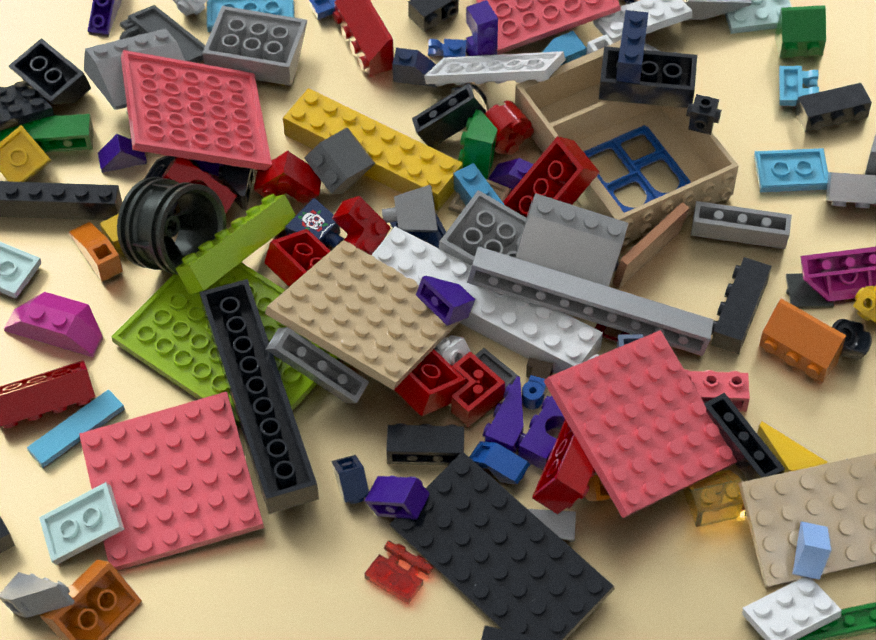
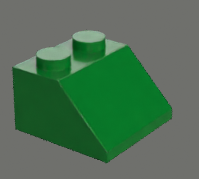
[775,5,827,58]

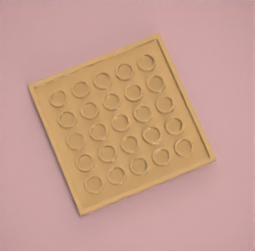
[265,240,460,390]

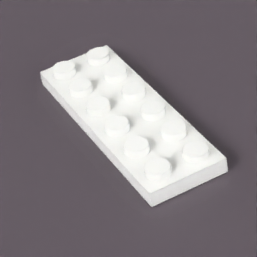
[424,51,565,86]

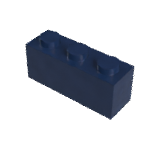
[616,10,649,84]

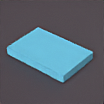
[754,148,828,193]

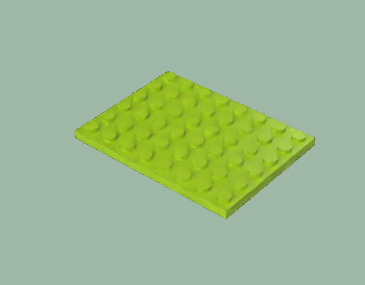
[111,262,340,428]

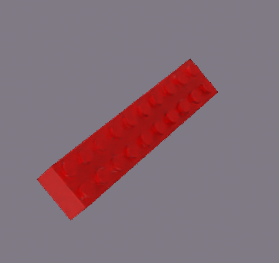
[264,229,466,417]

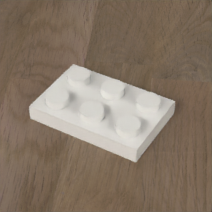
[742,577,842,640]

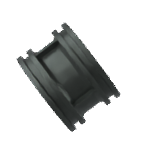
[117,177,226,275]

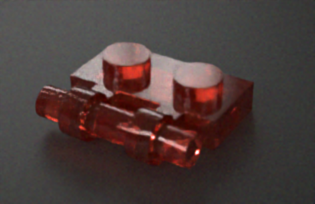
[364,541,433,605]

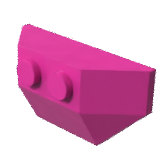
[800,247,876,302]
[3,292,103,357]

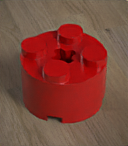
[484,100,534,156]

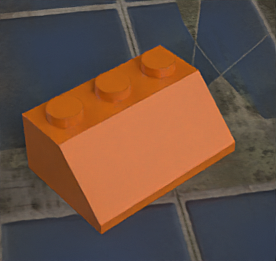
[759,298,846,383]
[40,559,142,640]

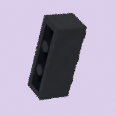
[795,82,872,132]
[412,83,487,148]
[386,423,464,465]

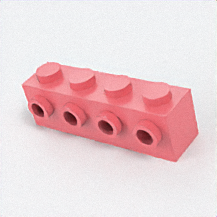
[684,369,750,412]

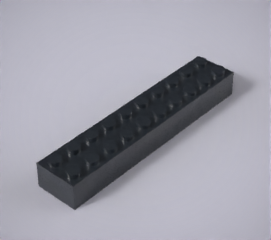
[200,279,319,514]

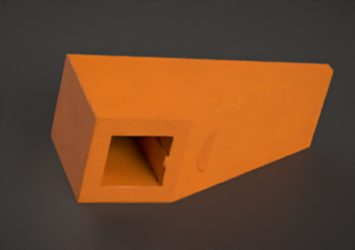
[69,221,123,282]

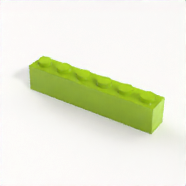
[175,194,296,294]

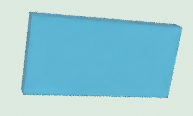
[207,0,295,32]

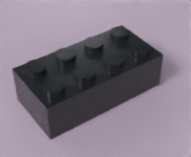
[599,46,697,108]

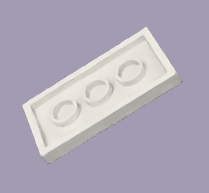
[593,0,692,43]

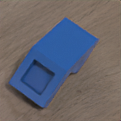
[469,441,530,484]

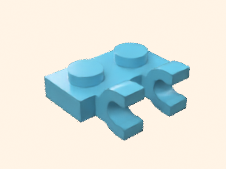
[779,66,819,106]

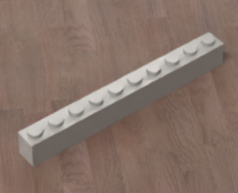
[467,246,714,356]

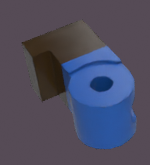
[522,357,553,410]

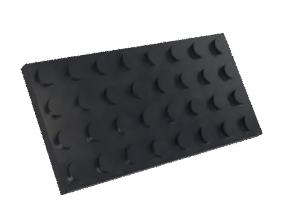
[389,451,615,640]

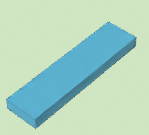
[27,389,125,468]

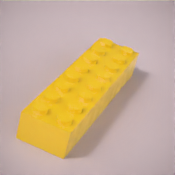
[283,88,463,211]

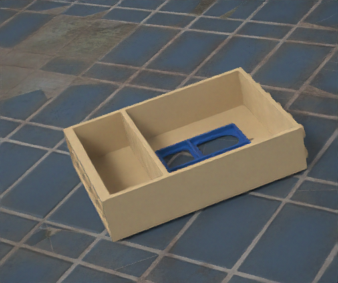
[515,40,739,246]

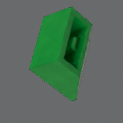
[458,109,498,179]

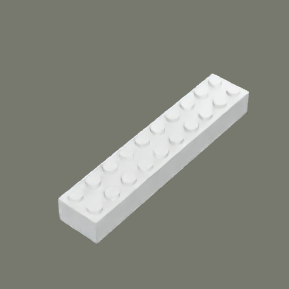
[372,227,603,373]

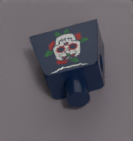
[285,198,345,248]

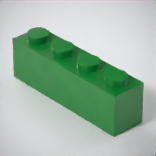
[0,114,93,153]

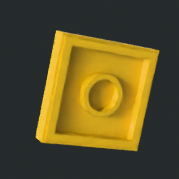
[0,125,52,182]

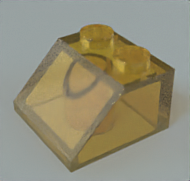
[683,470,746,527]

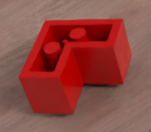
[253,151,321,205]
[332,196,391,255]
[451,351,505,427]

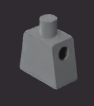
[382,185,438,233]

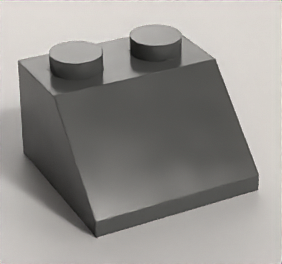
[304,128,376,194]

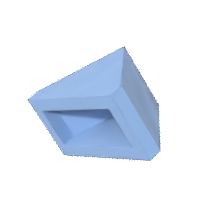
[792,522,831,580]

